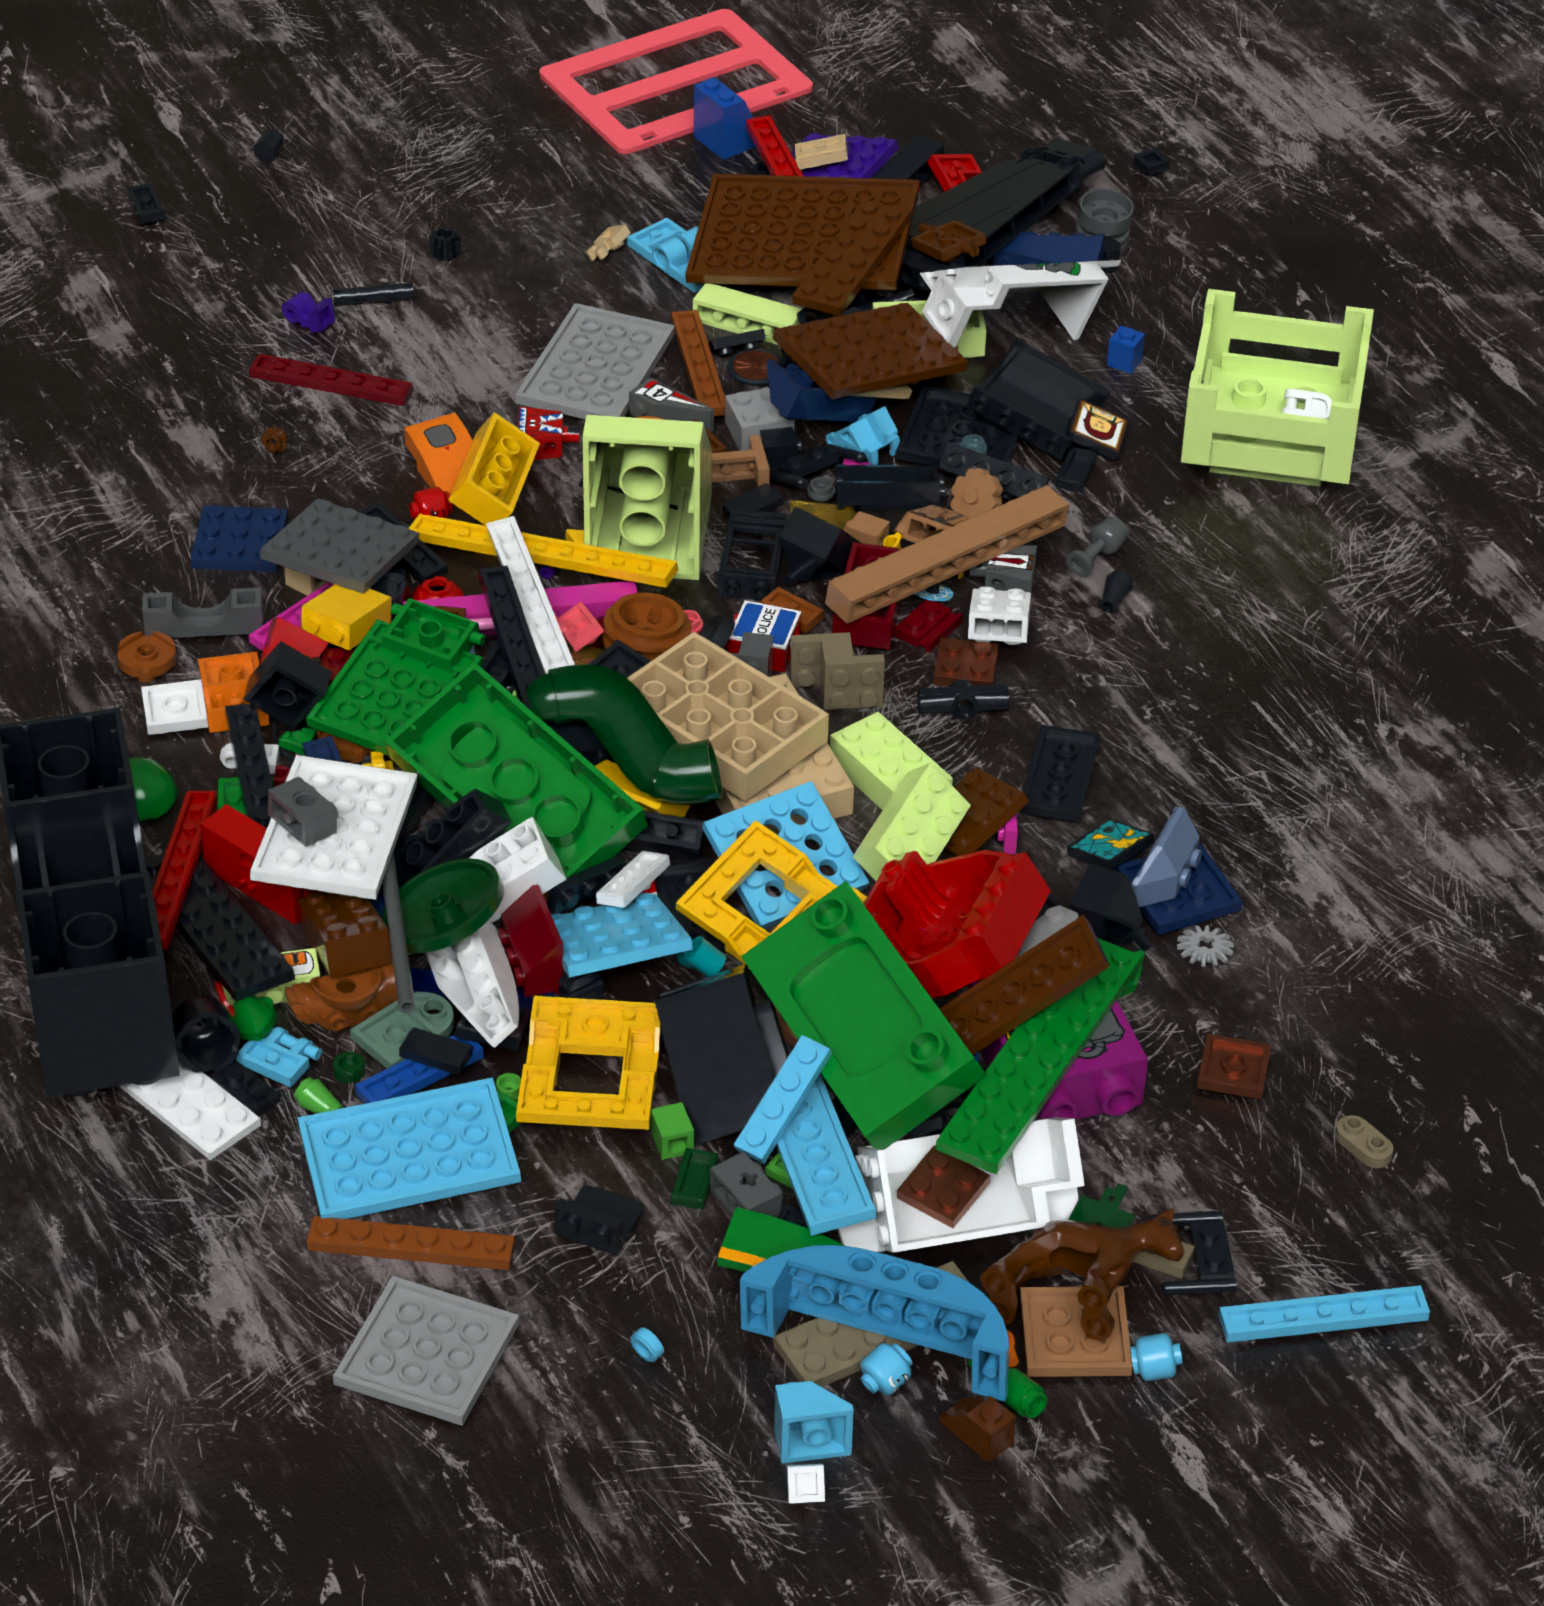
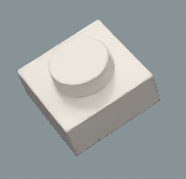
[787,1464,825,1503]

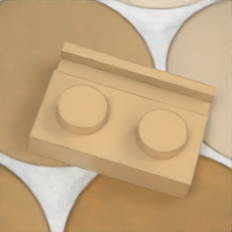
[795,134,848,170]

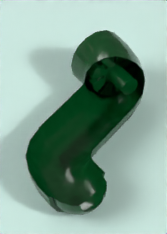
[526,664,723,805]

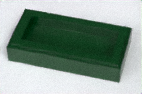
[671,1148,718,1210]

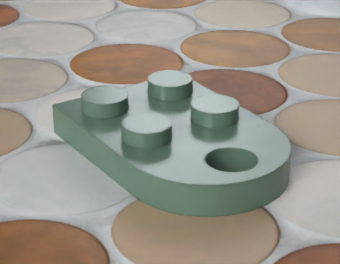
[350,992,454,1069]

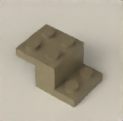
[789,632,885,710]

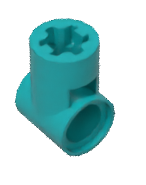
[676,936,726,977]

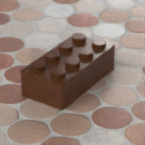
[297,891,393,978]

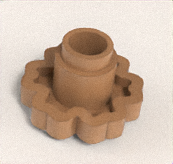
[950,468,1003,519]

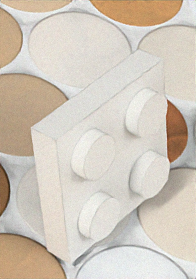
[141,679,208,735]

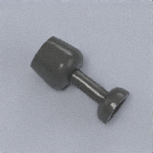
[1066,516,1129,577]

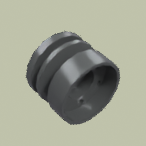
[1075,188,1134,254]

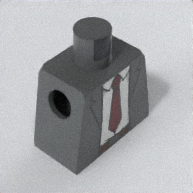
[969,545,1037,592]

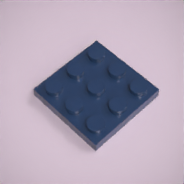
[190,505,288,572]
[1116,842,1243,935]

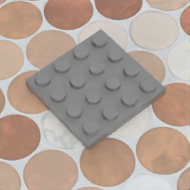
[333,1275,519,1426]

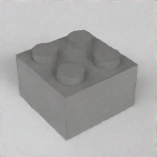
[725,387,795,451]

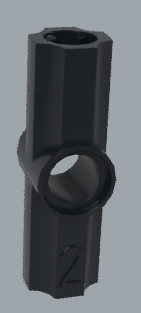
[917,679,1009,719]

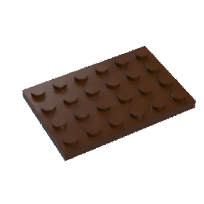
[772,303,969,399]

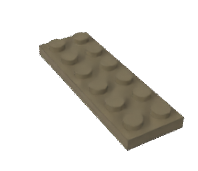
[773,1261,969,1387]

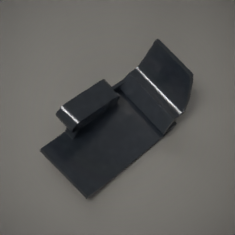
[655,964,789,1147]

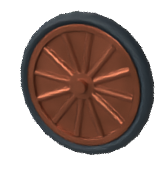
[728,349,782,386]

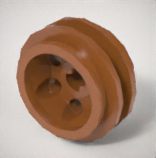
[601,592,691,661]

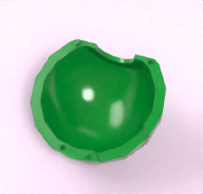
[129,757,178,821]

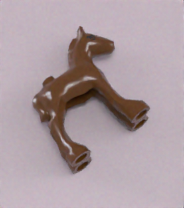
[980,1208,1184,1341]

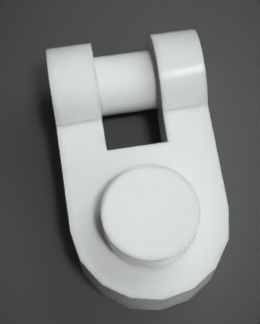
[1281,389,1332,419]

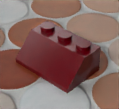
[496,885,563,999]

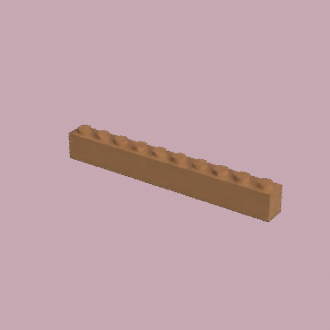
[825,485,1070,624]

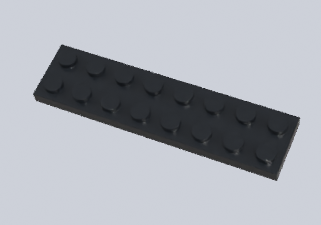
[145,853,295,1002]

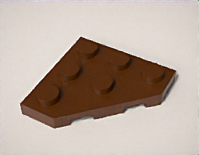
[944,767,1029,857]

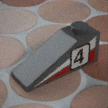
[629,377,714,433]

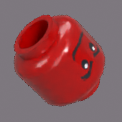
[409,486,453,520]

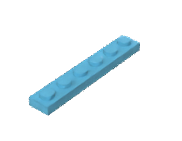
[1219,1285,1430,1343]

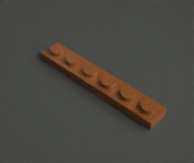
[671,309,725,417]
[307,1216,515,1270]

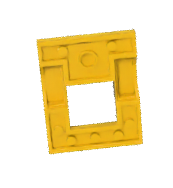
[676,820,867,964]
[516,996,661,1130]

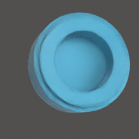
[630,1327,664,1362]

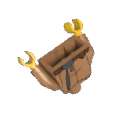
[883,505,968,579]

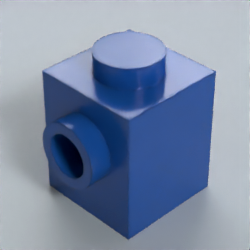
[1107,326,1145,374]

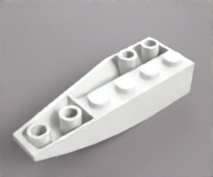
[408,817,567,955]
[426,921,519,1048]

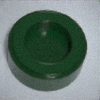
[332,1052,366,1083]

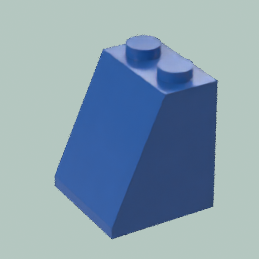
[694,77,756,160]

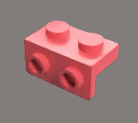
[554,601,605,652]

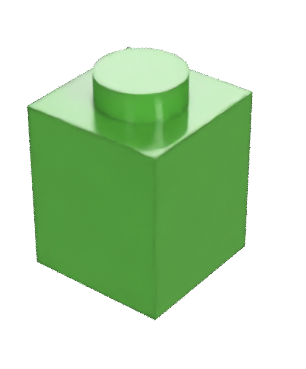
[651,1102,694,1160]

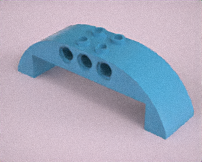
[740,1245,1009,1401]

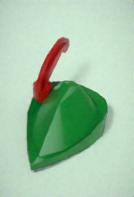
[215,981,278,1041]

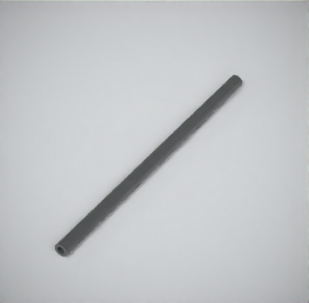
[382,850,415,1013]

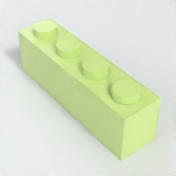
[693,283,802,345]

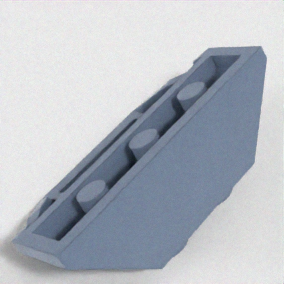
[1131,806,1202,907]

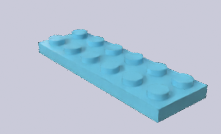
[776,1077,877,1236]

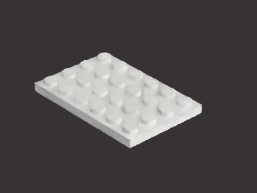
[250,755,417,900]

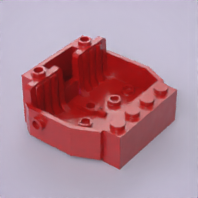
[864,850,1051,998]

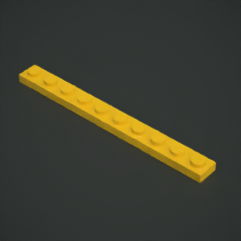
[408,514,678,588]

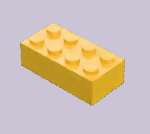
[448,412,540,526]

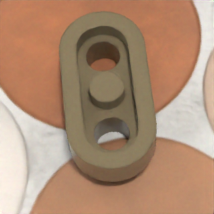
[1335,1115,1394,1168]

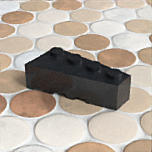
[394,788,512,888]

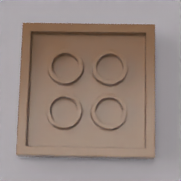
[1020,1286,1133,1377]

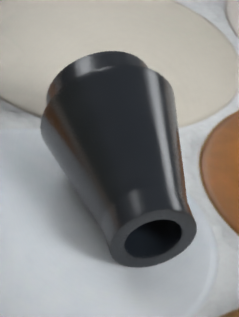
[1100,570,1133,613]

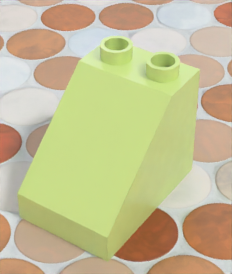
[583,415,712,580]

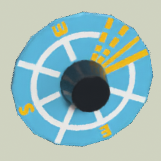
[915,583,953,601]

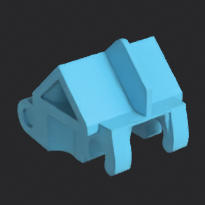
[826,406,900,465]

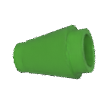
[294,1077,344,1114]

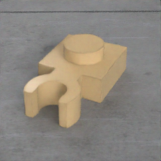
[586,224,630,261]

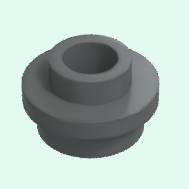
[807,477,835,502]

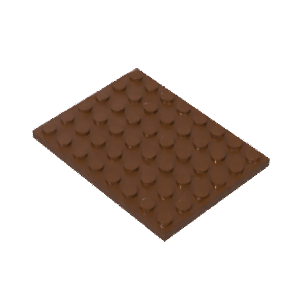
[685,174,920,290]

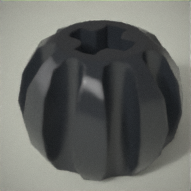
[558,971,605,1000]

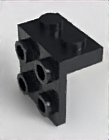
[555,1185,643,1256]

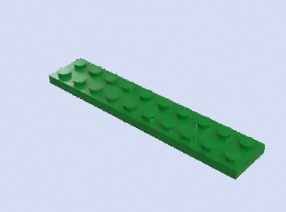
[936,938,1142,1175]

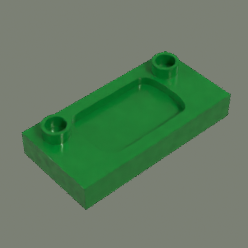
[384,662,648,894]
[741,881,987,1150]

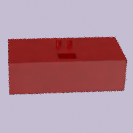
[200,804,317,925]

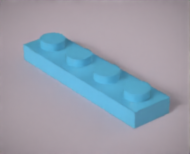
[734,1035,832,1164]

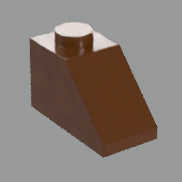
[939,1396,1016,1463]

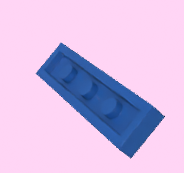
[355,1035,484,1104]

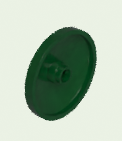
[381,858,504,953]

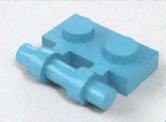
[236,1026,322,1088]

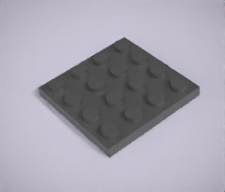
[260,499,419,594]

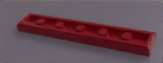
[249,354,413,406]

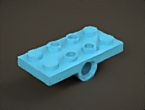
[627,218,705,293]

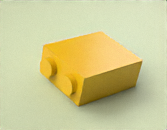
[301,584,392,650]

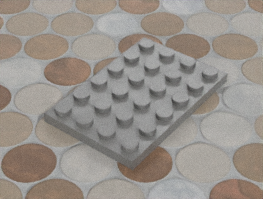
[515,303,675,420]

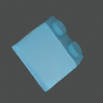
[774,1381,854,1464]

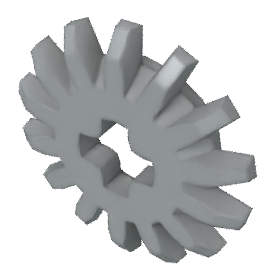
[1177,925,1234,967]

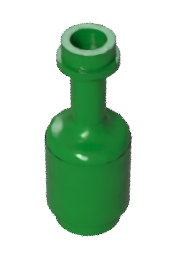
[968,1359,1047,1418]

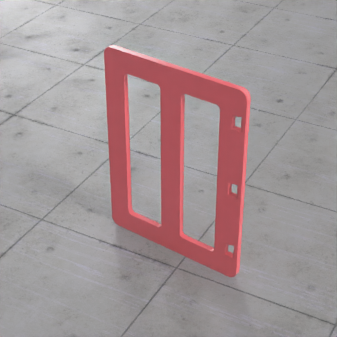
[540,9,813,154]

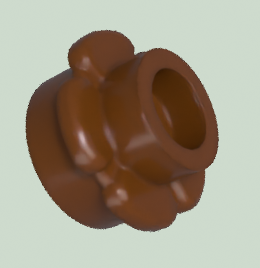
[261,427,288,454]

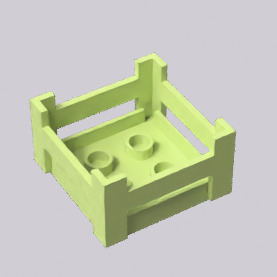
[1181,289,1374,487]

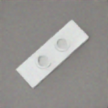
[596,851,670,908]

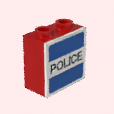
[724,600,801,672]

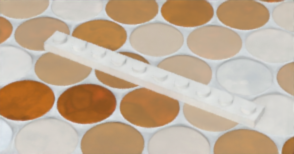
[486,516,575,674]

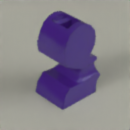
[281,292,336,333]

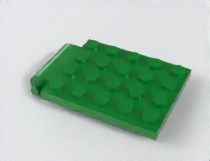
[306,598,486,756]

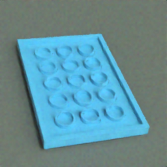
[297,1077,521,1219]

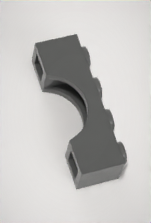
[142,588,263,638]

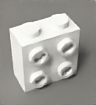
[968,587,1031,645]

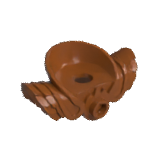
[285,963,398,1031]

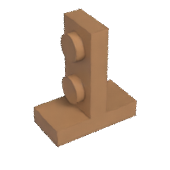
[712,435,770,487]

